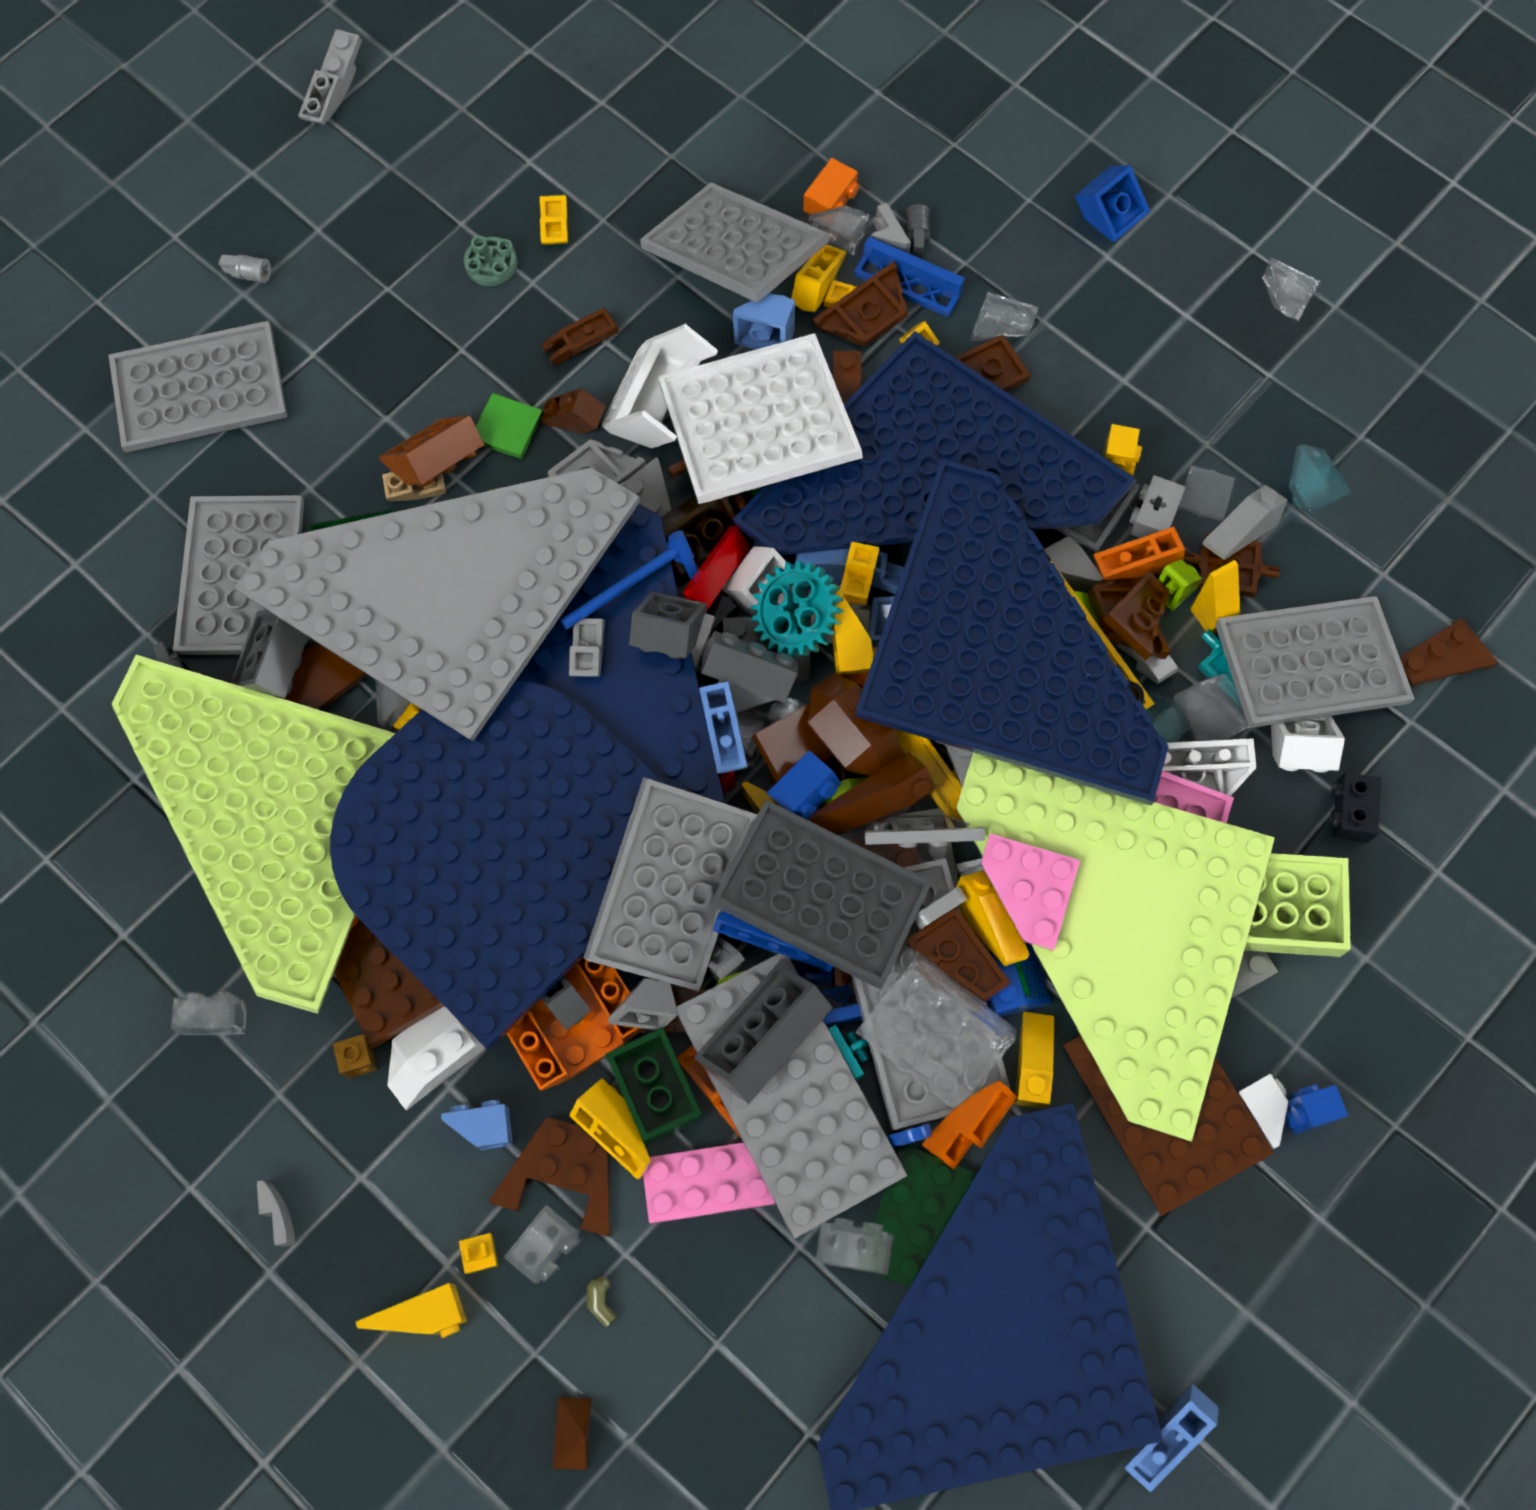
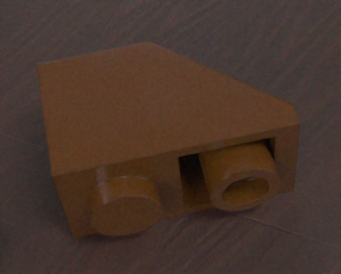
[540,388,605,434]

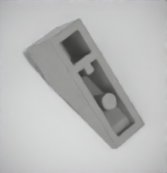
[1203,485,1288,560]

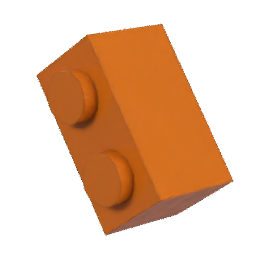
[803,158,859,225]

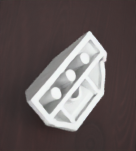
[1162,738,1257,796]
[388,1006,486,1110]

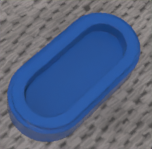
[886,1123,932,1148]

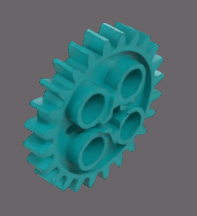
[751,561,844,658]

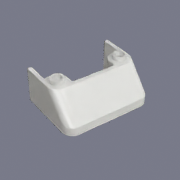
[602,324,718,448]

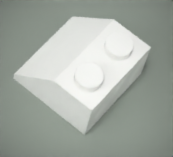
[722,546,794,616]
[1271,716,1345,773]

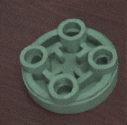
[464,236,518,286]

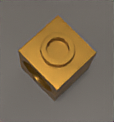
[333,1034,379,1079]

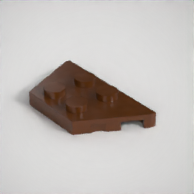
[812,261,907,347]
[1088,577,1170,659]

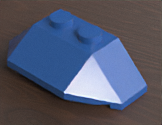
[713,911,833,972]

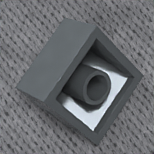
[629,591,707,659]

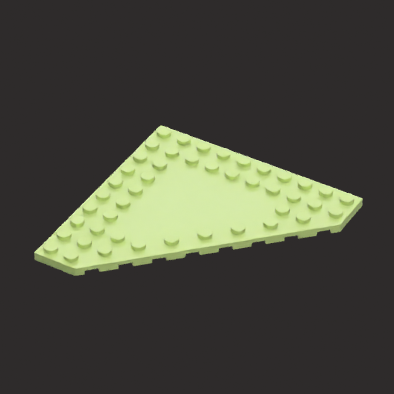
[112,655,395,1014]
[956,752,1275,1141]

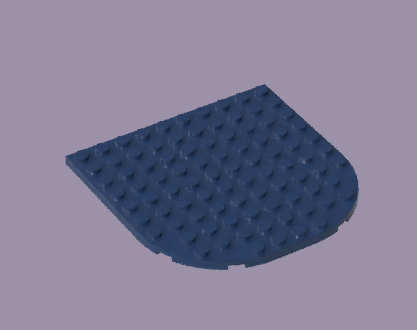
[330,680,667,1050]

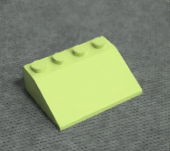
[1244,853,1351,957]

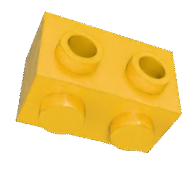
[1101,424,1142,476]

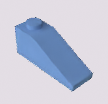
[699,681,748,774]
[1124,1384,1219,1492]

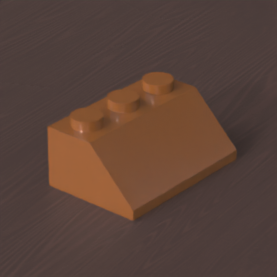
[379,415,484,487]

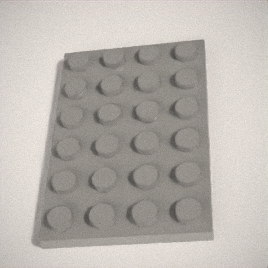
[640,182,829,303]
[109,321,288,453]
[173,495,305,655]
[1215,596,1415,728]
[583,777,757,991]

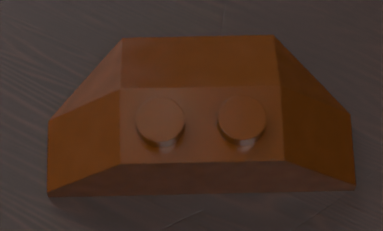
[807,672,904,776]

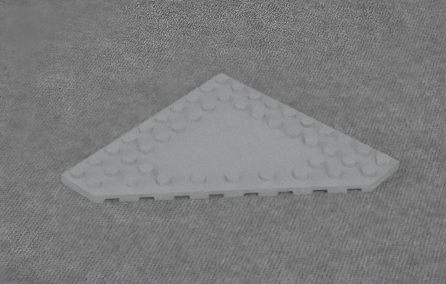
[234,468,641,742]

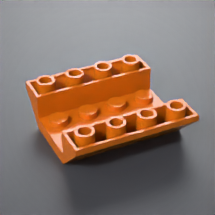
[506,958,643,1091]

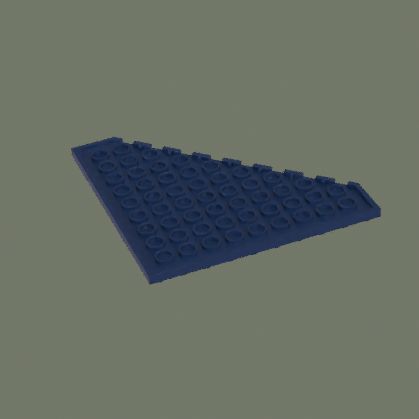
[733,331,1136,555]
[855,459,1169,806]
[516,504,725,804]
[817,1103,1164,1510]

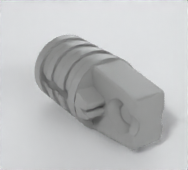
[219,255,271,283]

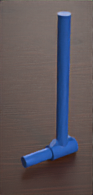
[560,531,698,630]

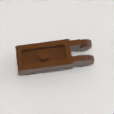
[541,307,619,365]

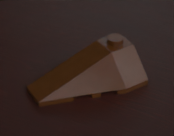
[809,752,935,835]

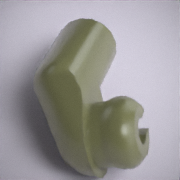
[586,1276,617,1328]

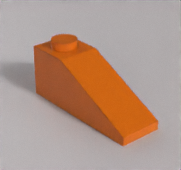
[1093,526,1185,580]

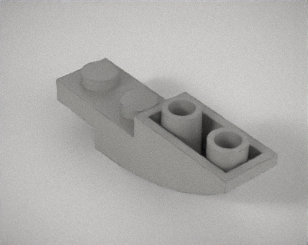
[298,29,362,125]

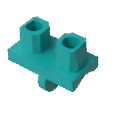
[828,1025,869,1082]

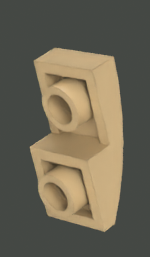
[382,472,446,501]

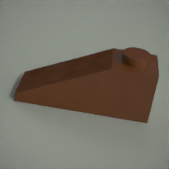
[832,351,861,405]

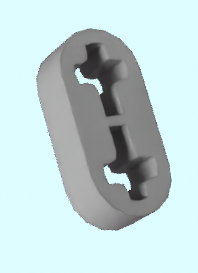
[914,887,967,931]

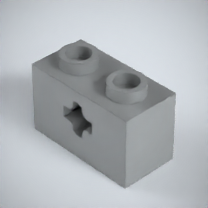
[1129,475,1185,538]

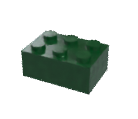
[605,1027,703,1146]

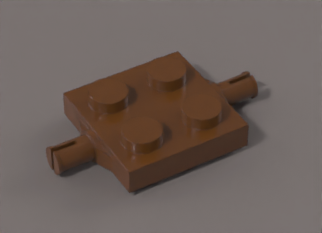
[1183,533,1280,598]

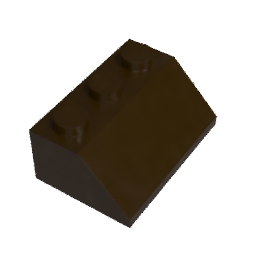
[661,495,748,584]

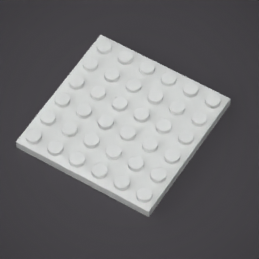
[658,333,863,504]

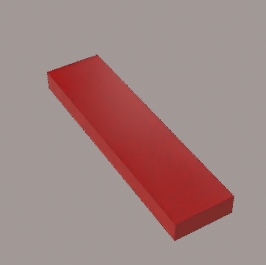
[683,525,750,613]

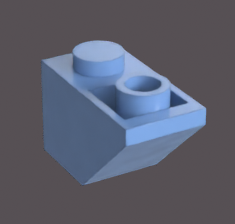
[441,1100,513,1150]

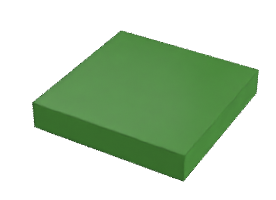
[476,393,543,460]

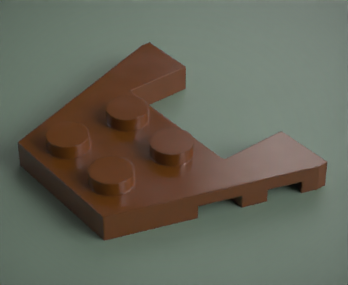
[489,1117,611,1237]

